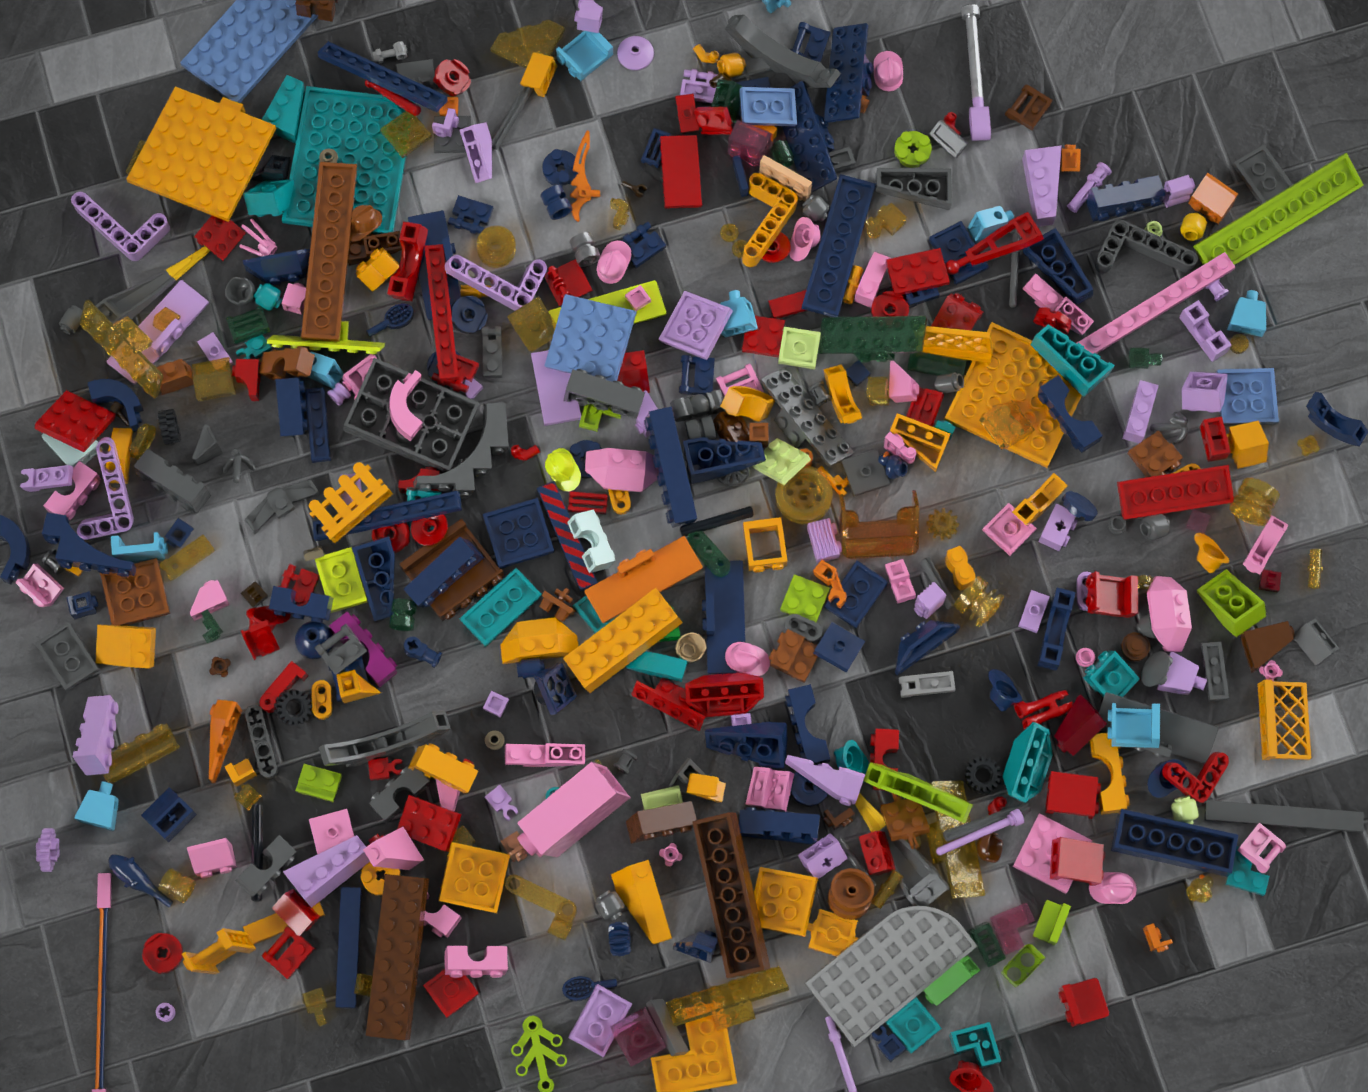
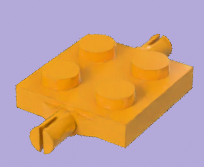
[807,909,859,956]

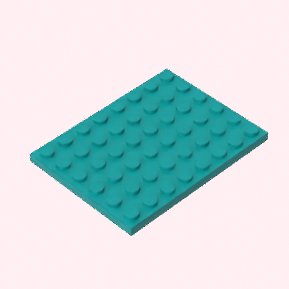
[282,86,416,235]

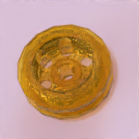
[775,465,833,524]

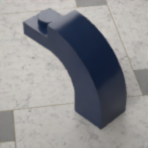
[87,379,144,432]
[1306,392,1368,447]
[0,515,31,585]

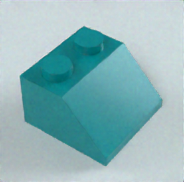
[243,180,294,217]

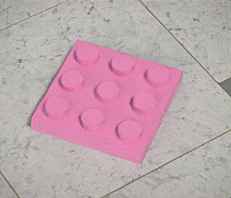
[1013,813,1093,894]

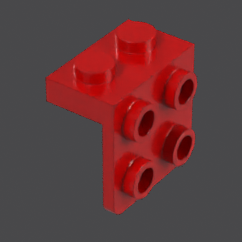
[931,293,984,331]
[1058,978,1109,1027]

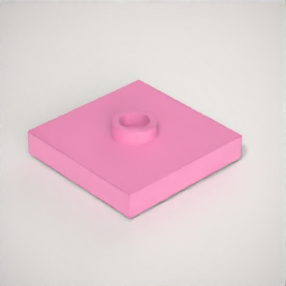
[982,503,1037,556]
[309,809,354,854]

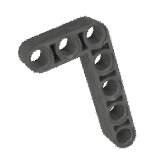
[1095,220,1198,273]

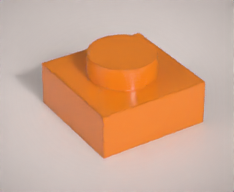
[439,97,459,116]

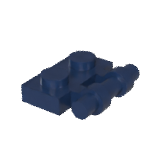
[448,195,494,235]
[620,222,666,268]

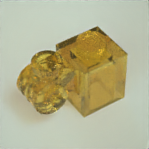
[864,202,907,239]

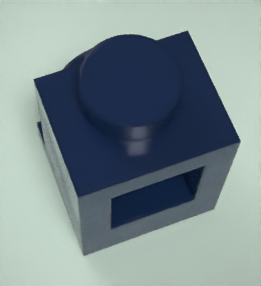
[165,517,194,548]

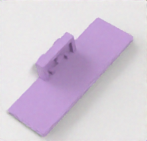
[107,280,209,385]

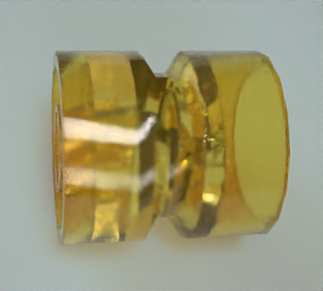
[158,868,196,903]

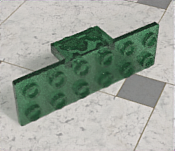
[818,316,927,362]

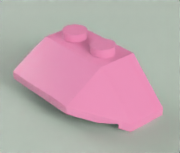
[585,448,659,492]
[1147,576,1192,652]

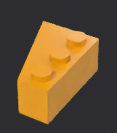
[890,413,950,472]

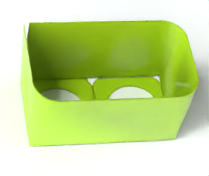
[1001,944,1046,988]

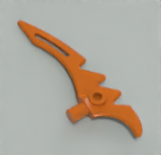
[570,130,600,222]

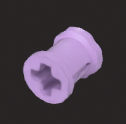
[1205,279,1229,301]

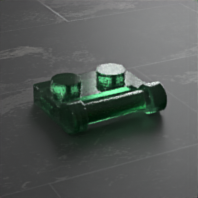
[226,306,271,344]

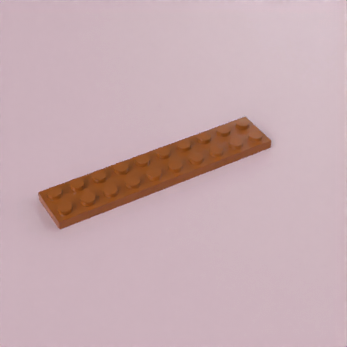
[301,162,357,342]

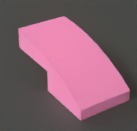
[885,559,916,603]

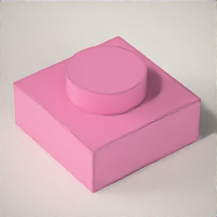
[625,285,651,311]

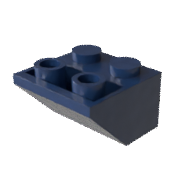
[141,787,197,843]

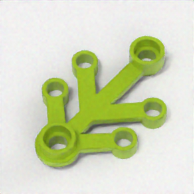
[511,1016,567,1092]

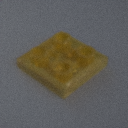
[380,111,432,158]

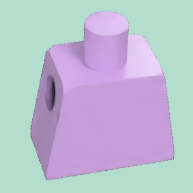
[1157,651,1207,695]

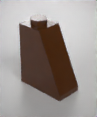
[1240,621,1295,673]

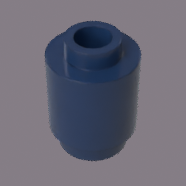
[516,657,545,679]

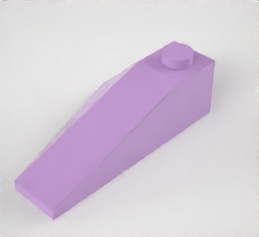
[785,755,865,806]

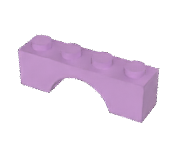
[574,0,603,33]

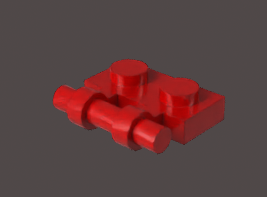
[431,354,479,393]
[278,564,320,606]

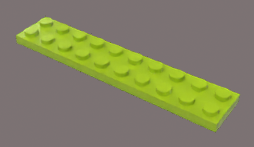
[1193,153,1364,265]

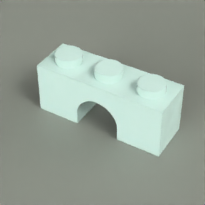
[567,509,616,573]

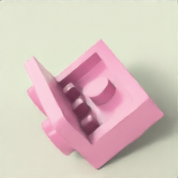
[16,563,64,607]

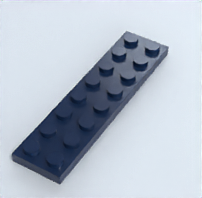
[801,174,876,318]

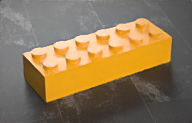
[563,588,683,693]

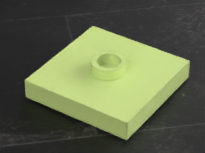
[778,327,821,369]

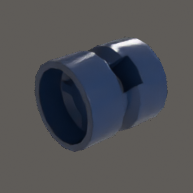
[540,185,573,220]

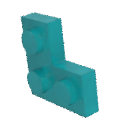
[1225,846,1270,896]

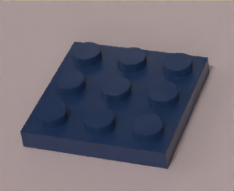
[483,498,554,569]

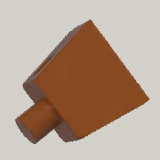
[156,359,196,395]

